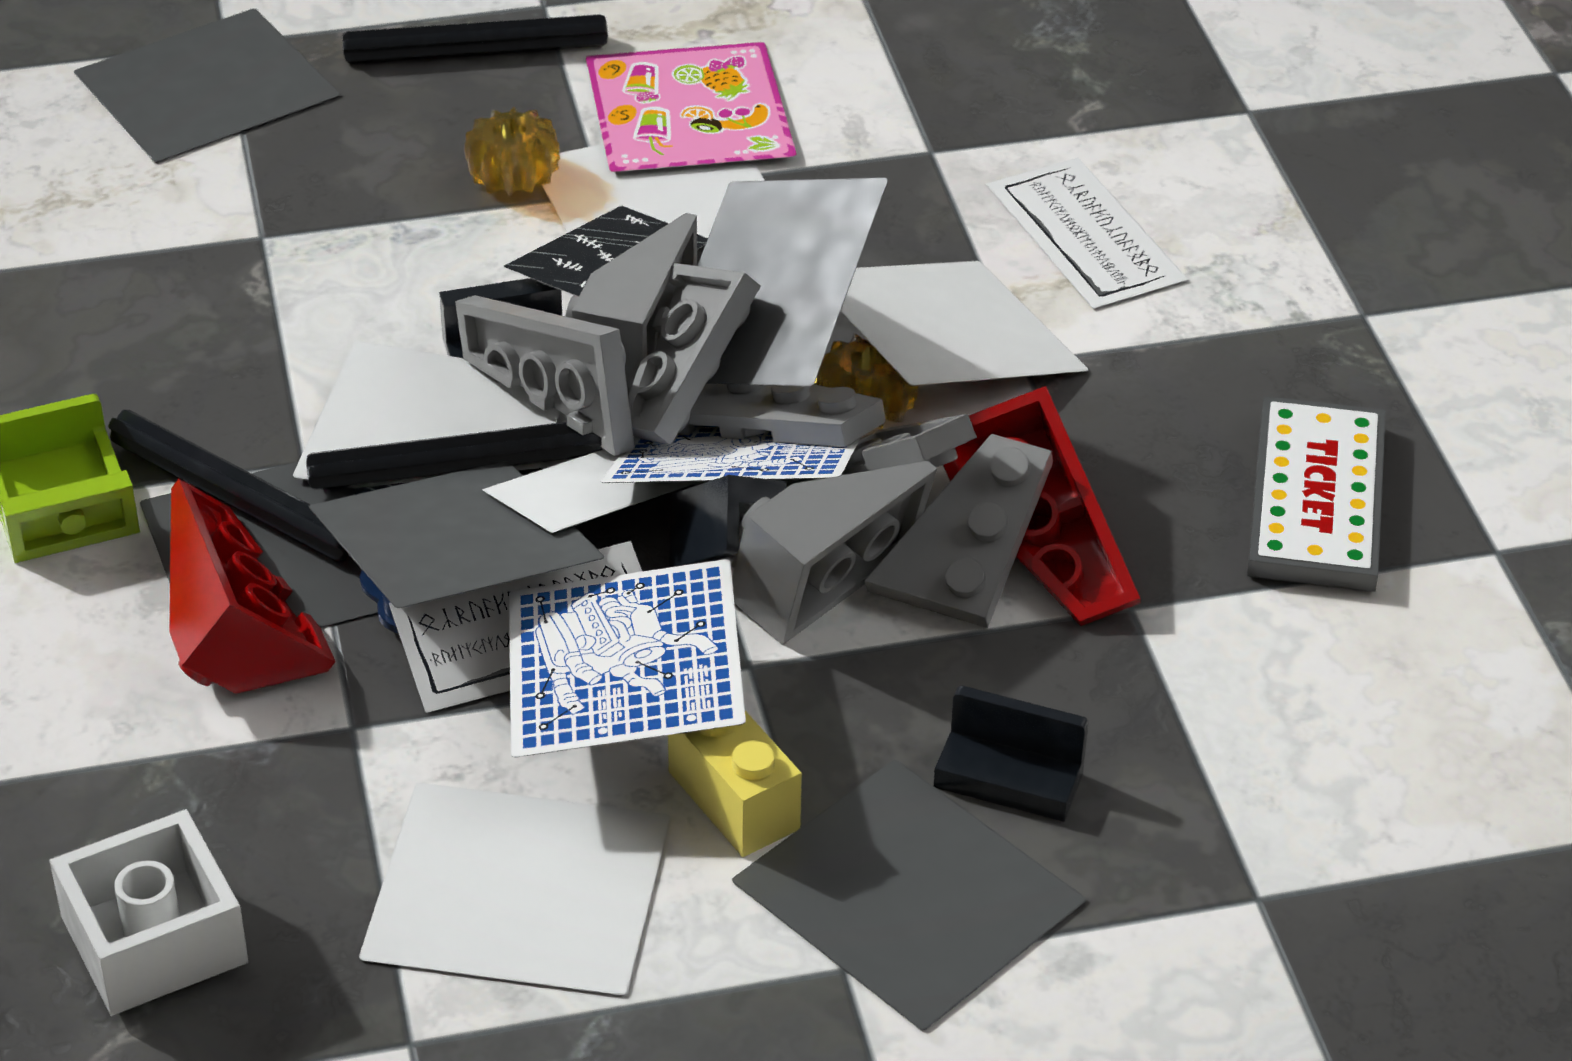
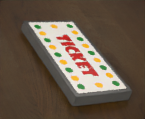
[1247,396,1386,592]

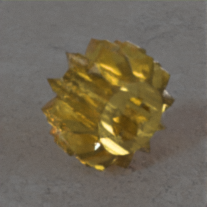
[464,106,561,197]
[817,333,919,430]

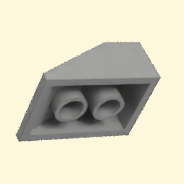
[565,213,697,396]
[732,461,937,645]

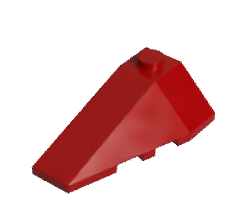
[943,386,1141,626]
[169,479,336,694]

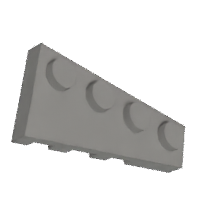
[455,295,635,456]
[678,384,886,447]

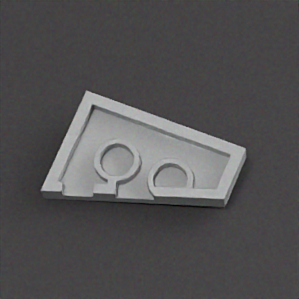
[628,263,761,445]
[780,414,977,488]
[865,434,1053,628]

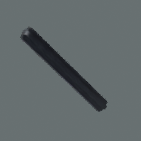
[342,14,608,63]
[108,410,349,561]
[306,422,603,490]

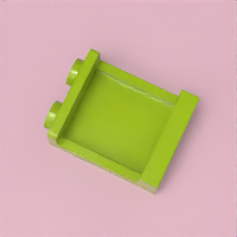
[0,394,140,563]

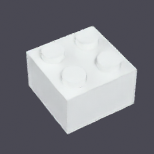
[50,809,249,1016]

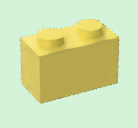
[668,711,802,858]

